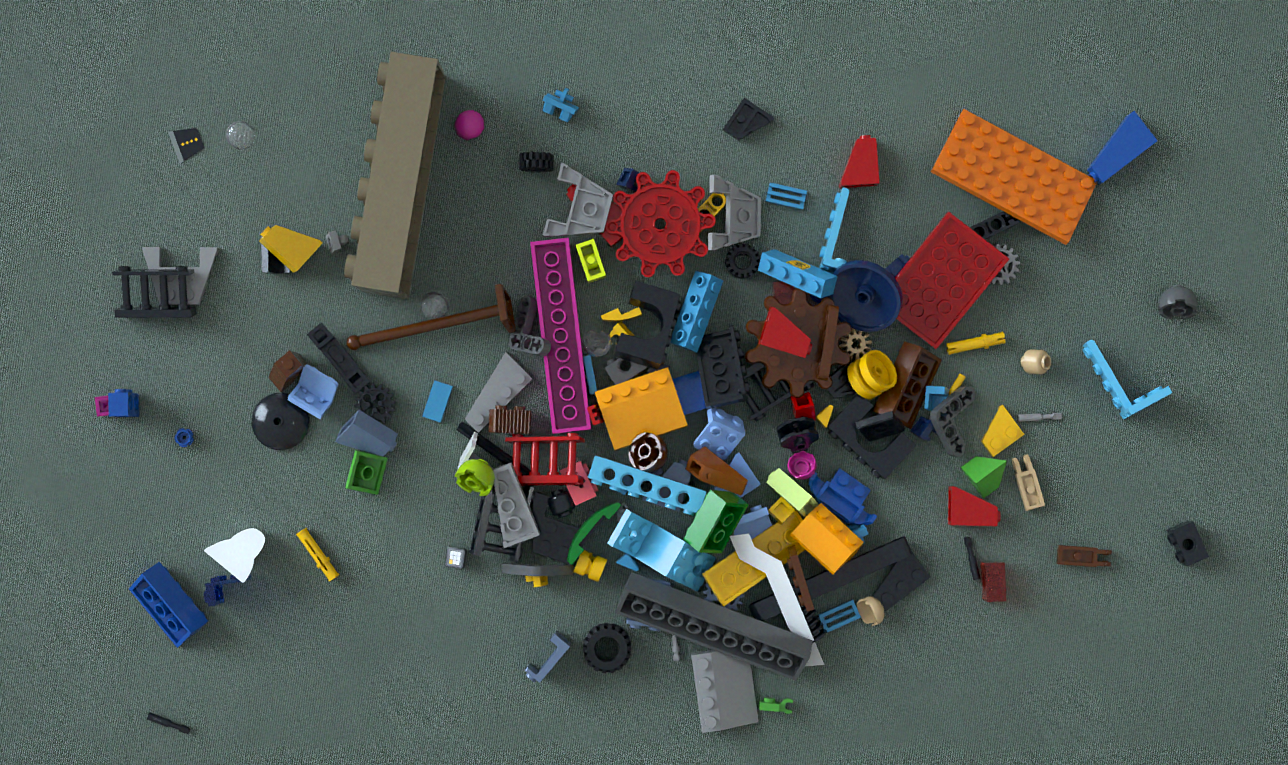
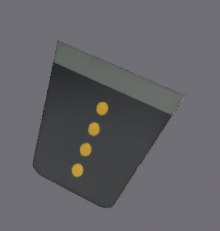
[168,128,204,163]

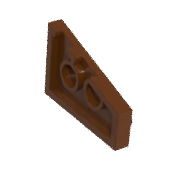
[787,545,814,611]

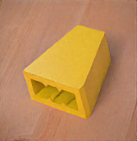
[259,225,322,273]

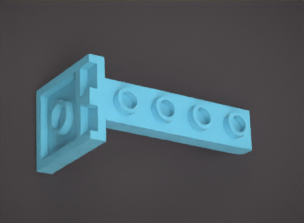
[819,187,849,274]
[1083,340,1172,420]

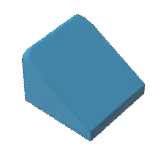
[616,553,639,571]

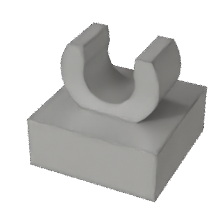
[326,231,348,254]

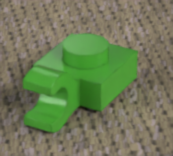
[758,697,793,714]

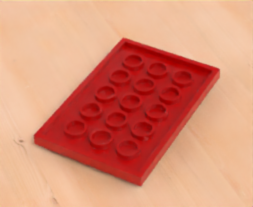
[895,211,1009,349]

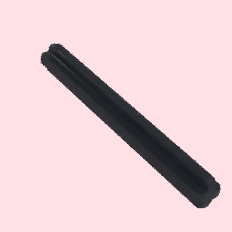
[457,422,531,476]

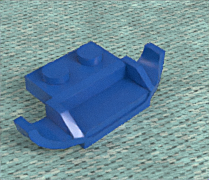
[809,468,877,525]

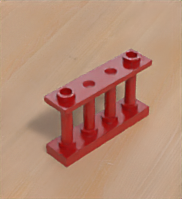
[505,433,585,486]

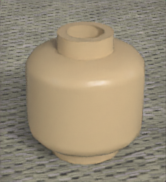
[1021,349,1051,375]

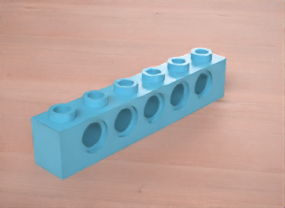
[588,455,706,516]

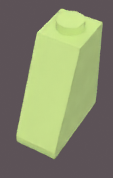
[766,468,819,518]

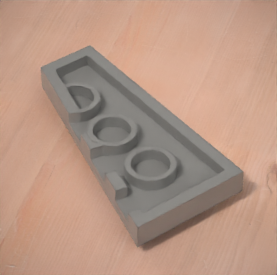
[465,352,533,433]
[493,463,540,548]

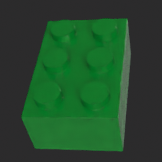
[683,490,749,553]

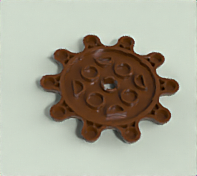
[745,288,852,398]

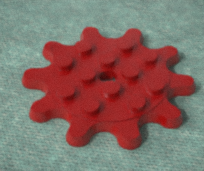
[605,170,716,278]

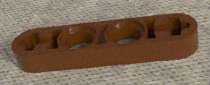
[817,304,839,381]

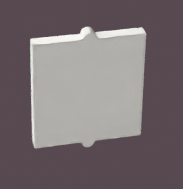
[458,432,478,468]

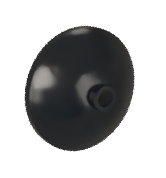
[252,393,310,450]

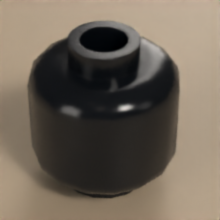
[547,488,576,518]

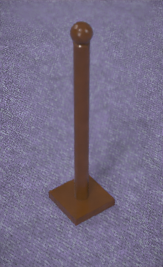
[346,284,516,350]

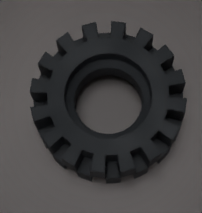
[519,152,554,173]
[725,243,760,279]

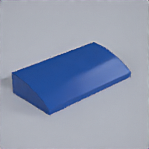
[672,371,706,415]

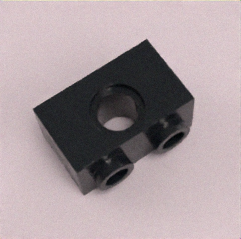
[1167,521,1209,566]

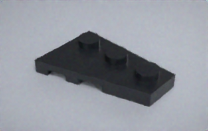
[873,554,931,612]

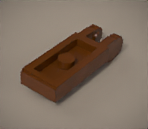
[1057,545,1112,567]

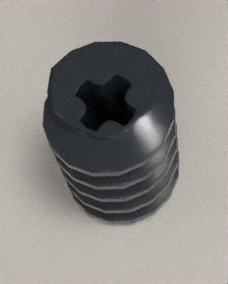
[800,605,827,643]

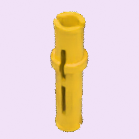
[946,331,1006,355]
[296,528,340,582]

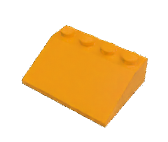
[595,367,688,451]

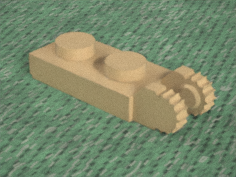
[1012,454,1045,511]

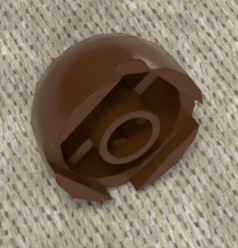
[628,432,668,472]

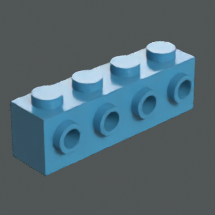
[670,271,723,352]

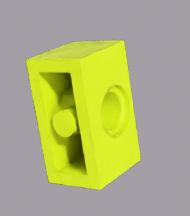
[576,239,606,283]

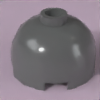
[1158,285,1198,319]

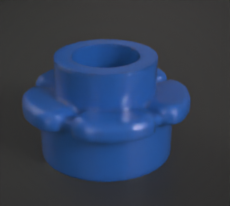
[175,428,194,447]

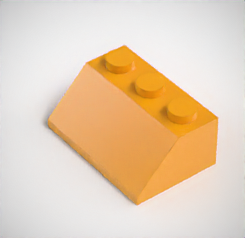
[790,503,864,575]

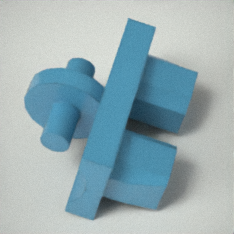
[542,88,579,122]

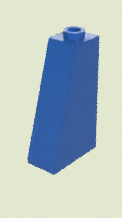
[1087,111,1157,185]

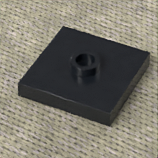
[855,411,905,442]

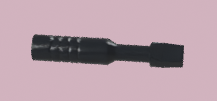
[964,537,981,580]
[147,712,190,734]

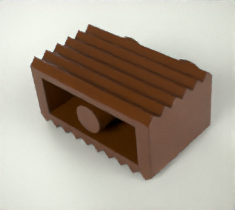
[488,405,531,434]

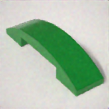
[567,502,621,565]

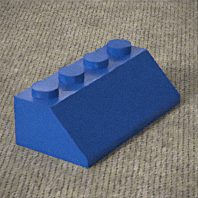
[129,562,208,648]

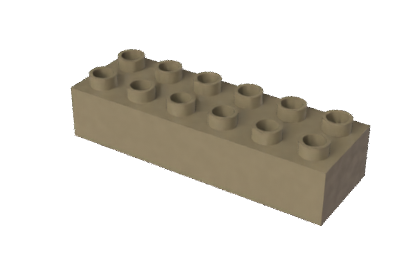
[344,52,446,300]

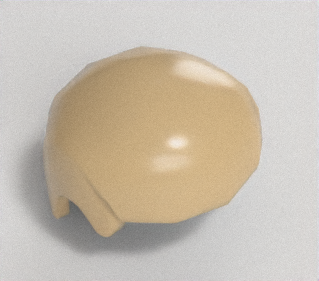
[857,596,884,626]

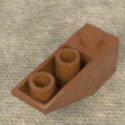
[685,447,748,496]

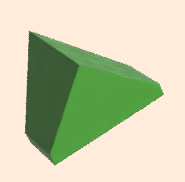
[960,456,1007,499]

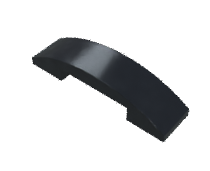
[307,322,371,394]

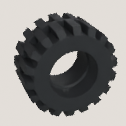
[583,623,631,673]

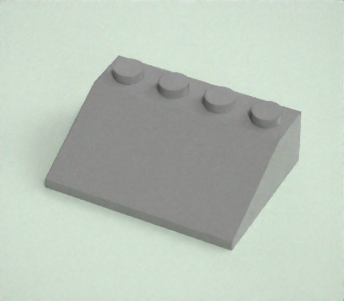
[691,650,759,733]

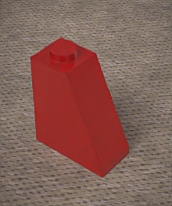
[839,135,879,189]
[758,307,813,358]
[948,486,1001,526]

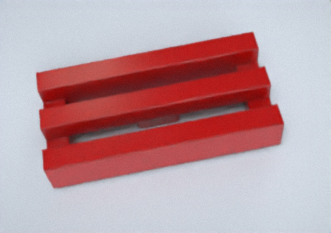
[587,404,605,425]

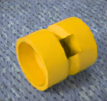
[573,550,607,582]

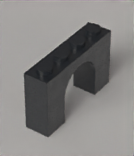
[613,280,681,370]
[827,394,916,479]

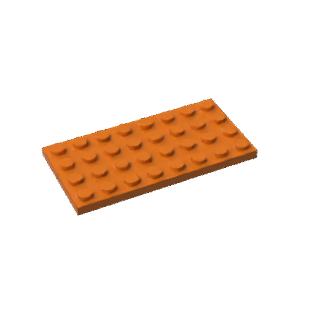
[931,109,1098,245]

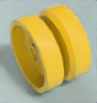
[847,350,897,399]

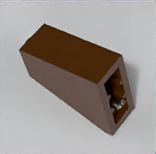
[269,350,308,392]

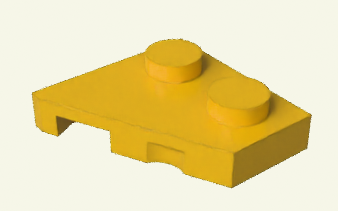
[981,405,1024,457]

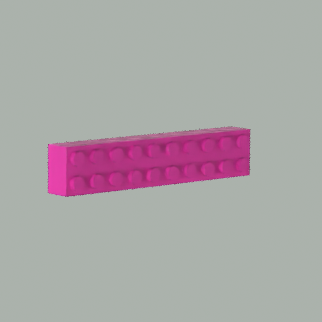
[530,238,592,434]

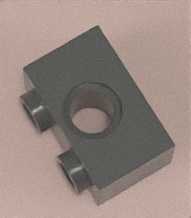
[604,357,649,385]

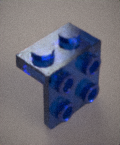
[204,575,252,607]

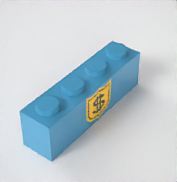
[758,249,838,298]

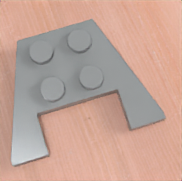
[543,163,613,237]
[708,175,761,251]
[142,247,219,305]

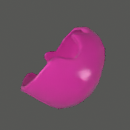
[454,110,484,140]
[787,451,817,480]

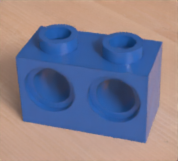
[108,389,139,417]

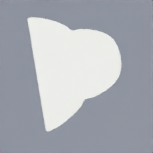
[204,528,265,583]

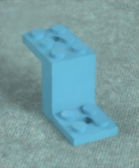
[607,509,716,592]

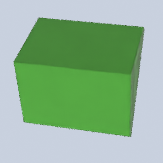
[345,450,388,495]

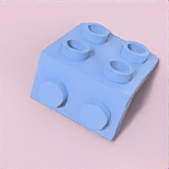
[287,364,338,419]
[693,408,745,460]
[734,504,772,539]

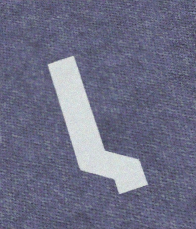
[730,533,824,666]

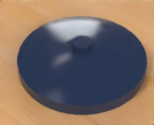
[826,260,903,332]

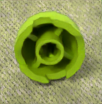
[454,459,495,496]

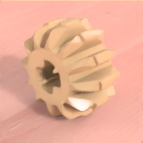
[839,328,872,360]

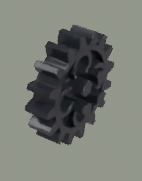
[354,383,397,423]

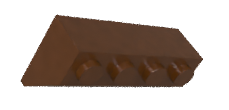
[873,341,942,429]

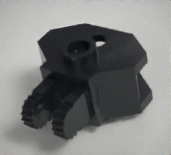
[776,417,819,454]

